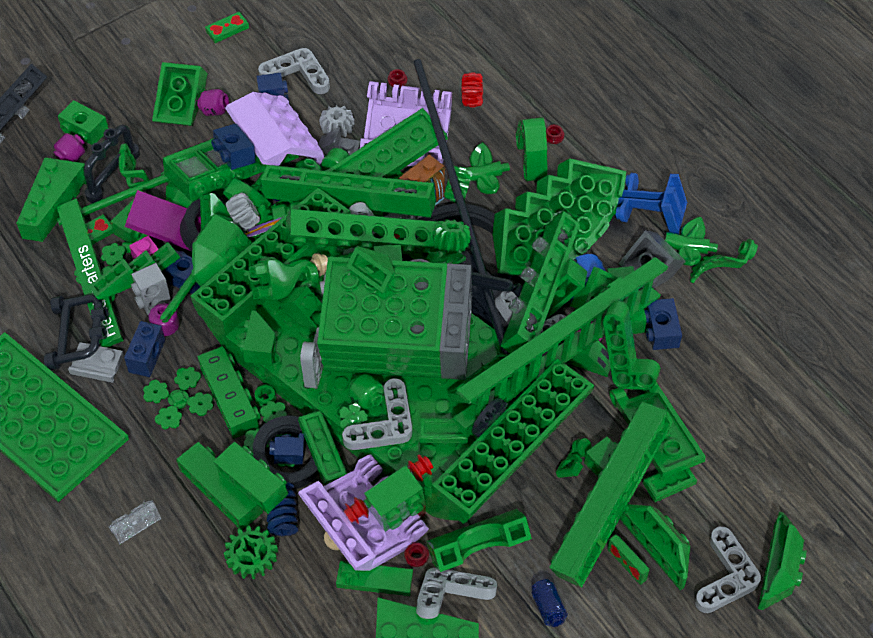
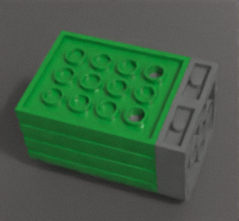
[317,257,472,380]

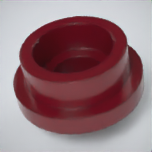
[387,69,407,88]
[546,125,564,144]
[404,543,429,567]

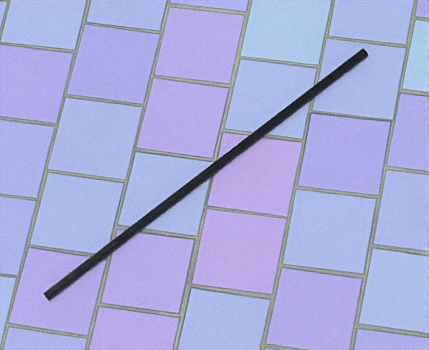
[413,59,510,354]

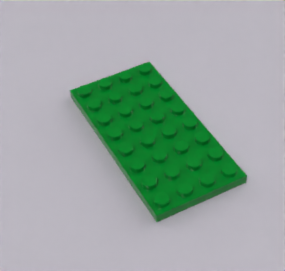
[0,332,129,502]

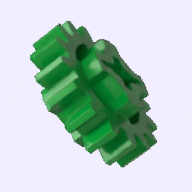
[224,526,278,579]

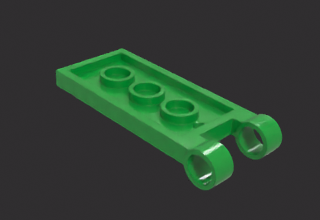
[609,382,706,478]

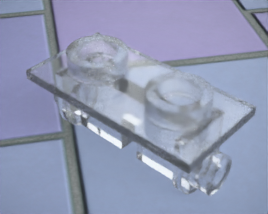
[108,500,162,544]

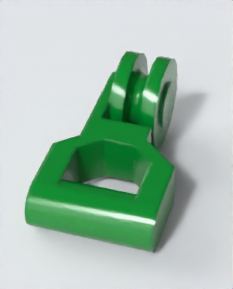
[556,438,592,478]

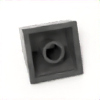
[619,230,686,289]

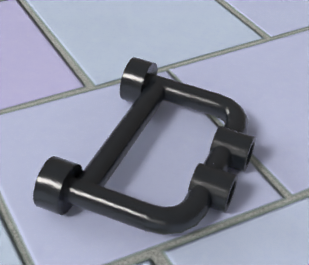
[83,124,140,203]
[44,294,109,370]

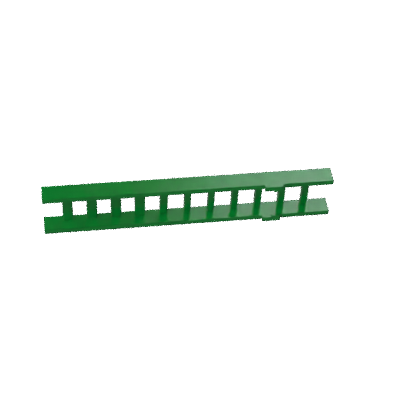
[453,257,668,431]

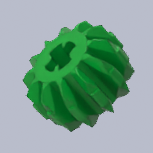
[444,166,472,202]
[432,219,471,253]

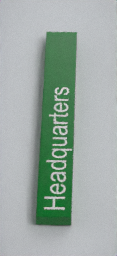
[57,199,124,348]

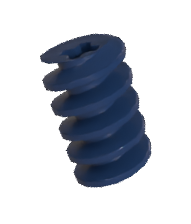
[267,482,299,536]

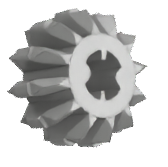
[319,104,355,138]
[226,192,260,231]

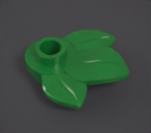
[426,247,466,264]

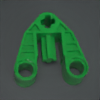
[516,117,547,182]

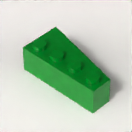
[17,158,86,242]
[376,598,479,638]

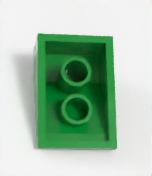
[152,62,208,126]

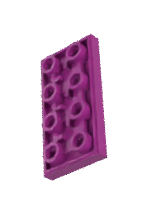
[124,190,201,250]

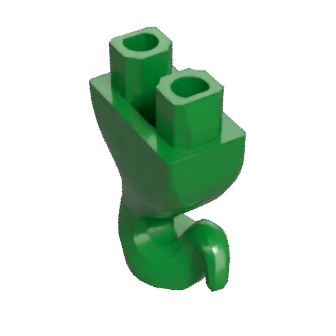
[249,259,319,301]

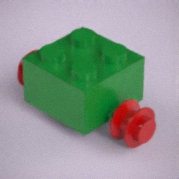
[343,454,433,532]

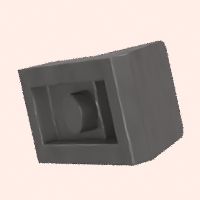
[318,127,361,156]

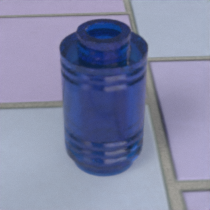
[531,579,568,627]

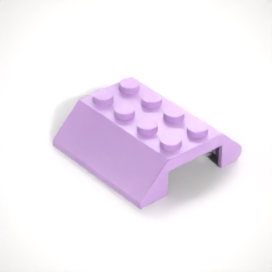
[360,81,452,167]
[225,92,324,169]
[298,454,429,571]

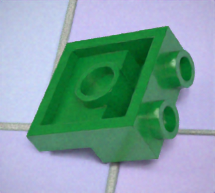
[570,267,618,322]

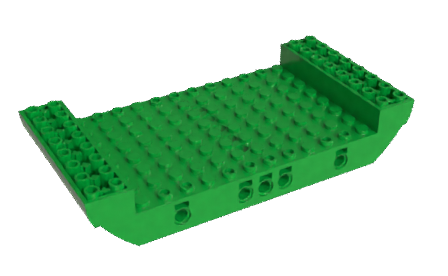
[190,188,594,524]

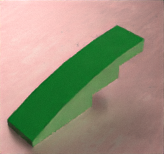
[89,242,181,300]

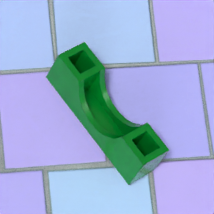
[426,509,532,572]

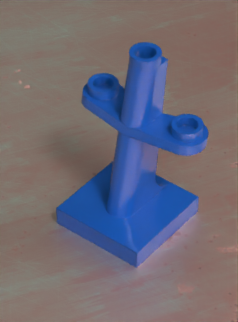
[616,173,687,235]

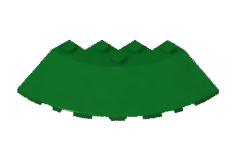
[493,159,627,275]

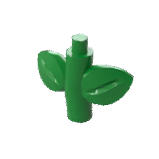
[464,142,510,194]
[665,217,718,266]

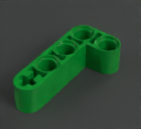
[603,301,661,390]

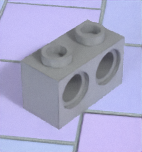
[131,263,171,315]

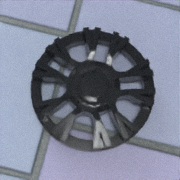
[472,398,508,438]

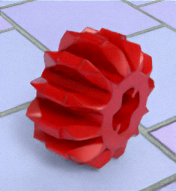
[461,73,483,107]

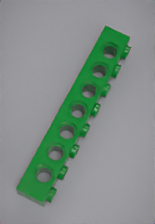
[286,209,438,256]

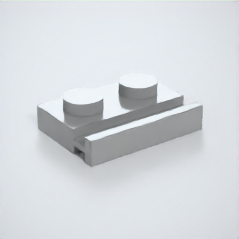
[68,342,124,383]

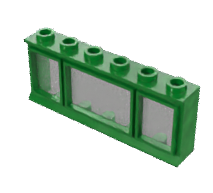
[163,138,299,201]

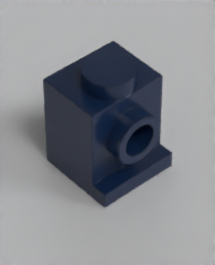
[269,433,304,465]

